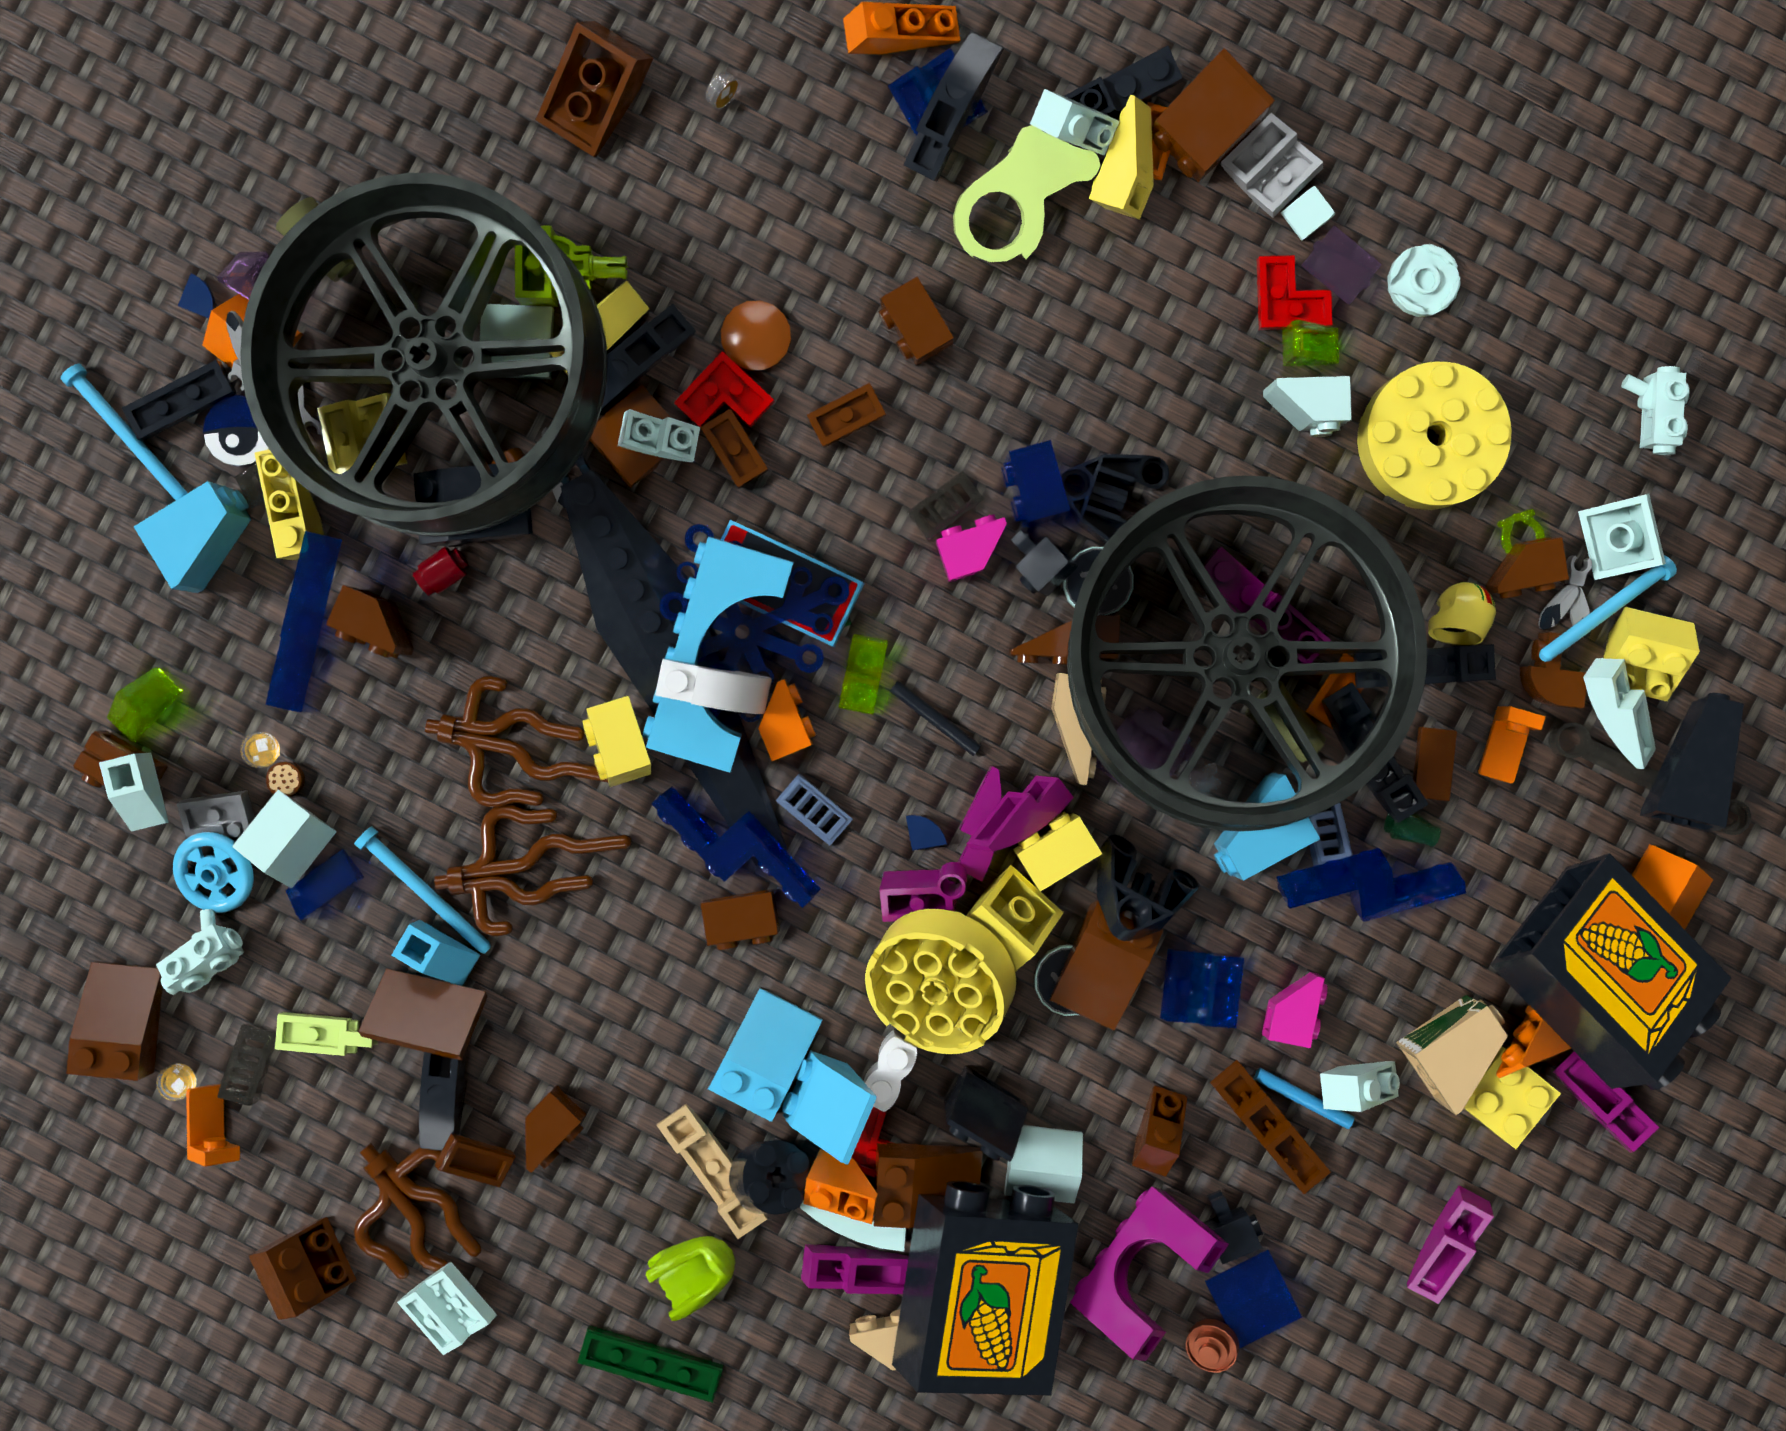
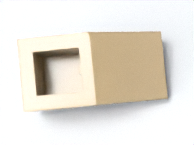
[849,1309,900,1370]

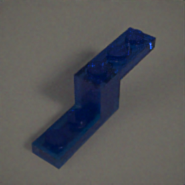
[265,531,342,713]
[651,786,821,908]
[1276,848,1466,922]

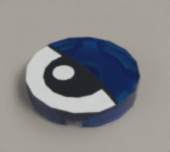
[203,395,269,468]

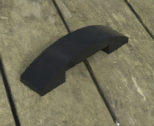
[1354,644,1496,688]
[1321,682,1428,823]

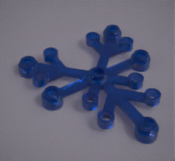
[660,524,849,722]

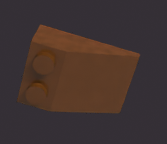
[535,21,654,157]
[1049,900,1164,1031]
[66,961,162,1081]
[873,1143,983,1228]

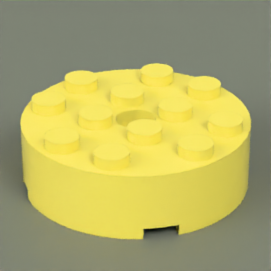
[1357,361,1512,510]
[865,909,1016,1054]

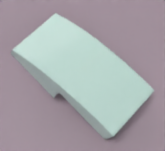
[618,409,700,462]

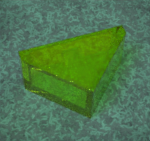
[1282,320,1339,366]
[107,667,183,742]

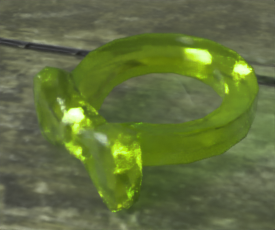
[1497,509,1545,554]

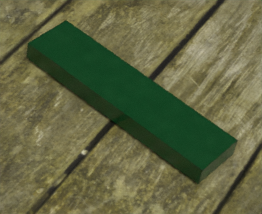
[577,1325,724,1403]

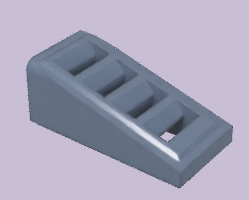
[776,773,853,846]
[1309,803,1354,870]

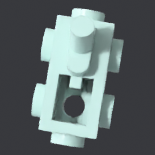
[1621,366,1690,455]
[156,909,244,995]

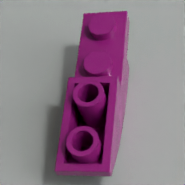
[1203,547,1331,664]

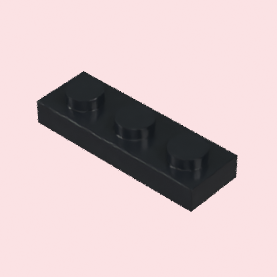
[122,360,237,441]

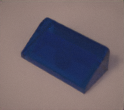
[285,849,364,921]

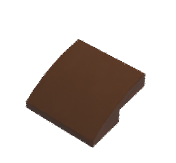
[590,385,671,488]

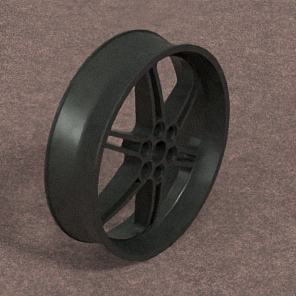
[240,173,608,536]
[1067,475,1427,831]

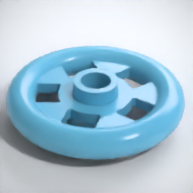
[173,832,254,913]

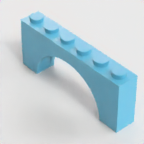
[642,537,794,773]

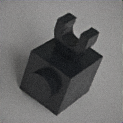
[1011,530,1079,596]
[1203,1190,1263,1265]

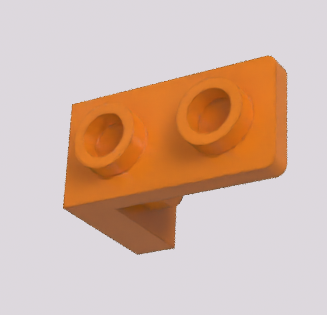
[1478,706,1546,783]
[186,1084,240,1167]

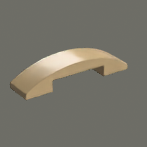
[657,1104,767,1239]

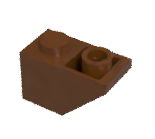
[1486,537,1569,598]
[525,1085,587,1173]
[1132,1085,1188,1177]

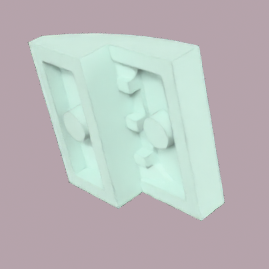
[397,1262,497,1355]

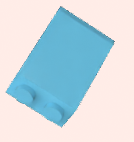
[134,481,251,593]
[1214,773,1320,881]

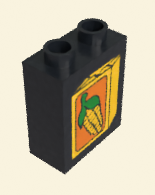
[1490,853,1732,1090]
[892,1181,1079,1396]

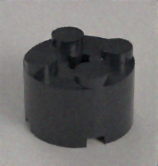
[729,1140,810,1215]

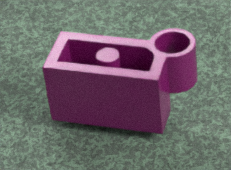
[880,862,968,922]

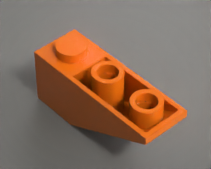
[843,2,961,55]
[1496,1005,1571,1078]

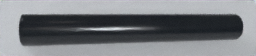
[889,681,982,756]

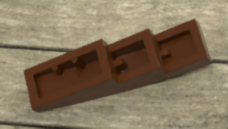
[1210,1060,1331,1194]

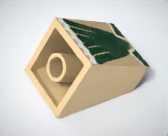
[1396,995,1508,1115]

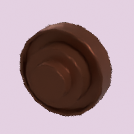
[1185,1319,1240,1373]

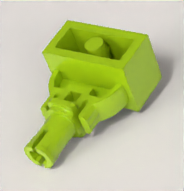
[515,226,628,307]

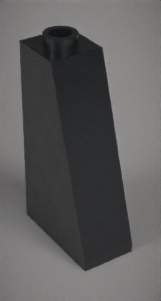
[1640,693,1744,833]

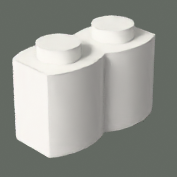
[864,1030,917,1112]

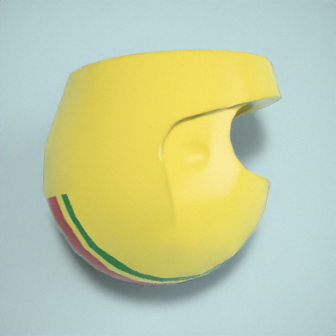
[1428,582,1496,646]

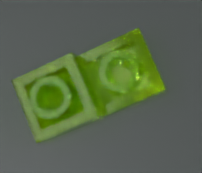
[838,634,888,715]

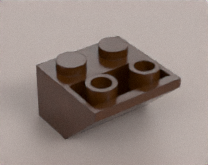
[326,585,414,659]
[249,1217,357,1320]

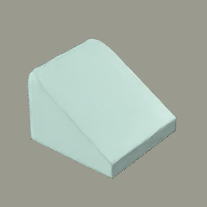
[1281,186,1335,241]

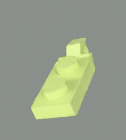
[275,1012,378,1056]

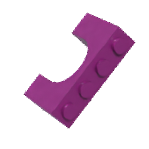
[1070,1186,1229,1361]

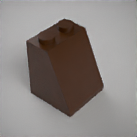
[1152,48,1275,183]

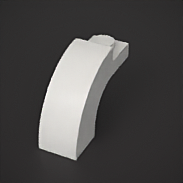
[655,658,772,714]

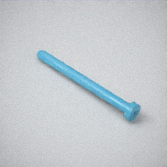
[61,364,188,500]
[1539,555,1677,662]
[354,826,491,954]

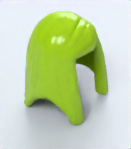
[646,1236,735,1321]

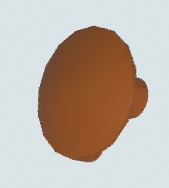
[721,300,791,372]

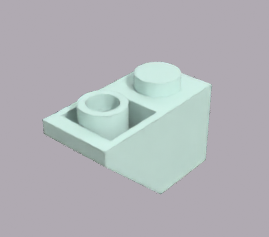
[1030,89,1120,156]
[99,753,169,831]
[1320,1061,1400,1112]

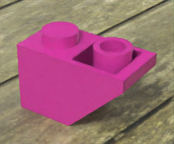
[936,514,1007,582]
[1262,972,1327,1048]

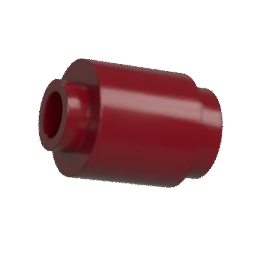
[412,546,468,596]

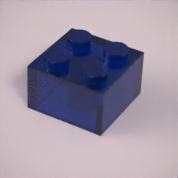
[1001,440,1070,529]

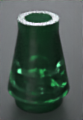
[1384,813,1441,847]

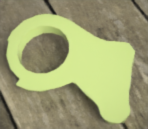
[953,125,1101,262]

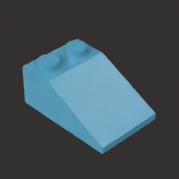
[708,987,823,1122]
[782,1050,877,1165]

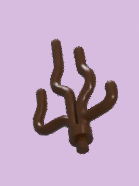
[425,676,608,808]
[434,805,631,936]
[354,1143,481,1279]

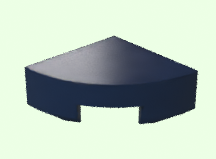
[178,273,217,319]
[906,815,947,851]

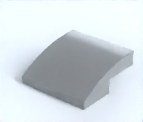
[1221,113,1323,218]

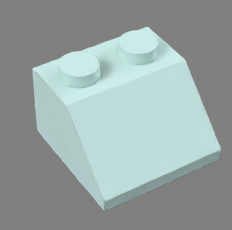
[1263,376,1351,437]

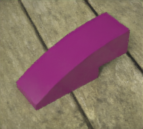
[958,766,1001,881]
[967,775,1074,852]
[1553,1052,1660,1153]
[1407,1186,1494,1304]
[801,1244,909,1294]

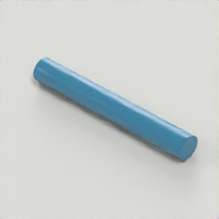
[1254,1068,1354,1129]

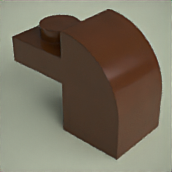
[1520,632,1587,708]

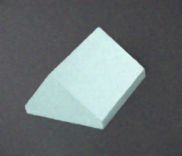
[1578,494,1666,580]
[232,789,337,889]
[1004,1125,1083,1203]

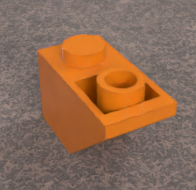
[758,679,816,761]
[803,1149,878,1225]

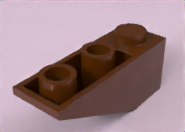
[1009,615,1120,665]

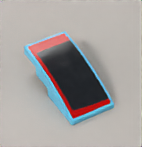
[721,520,865,648]

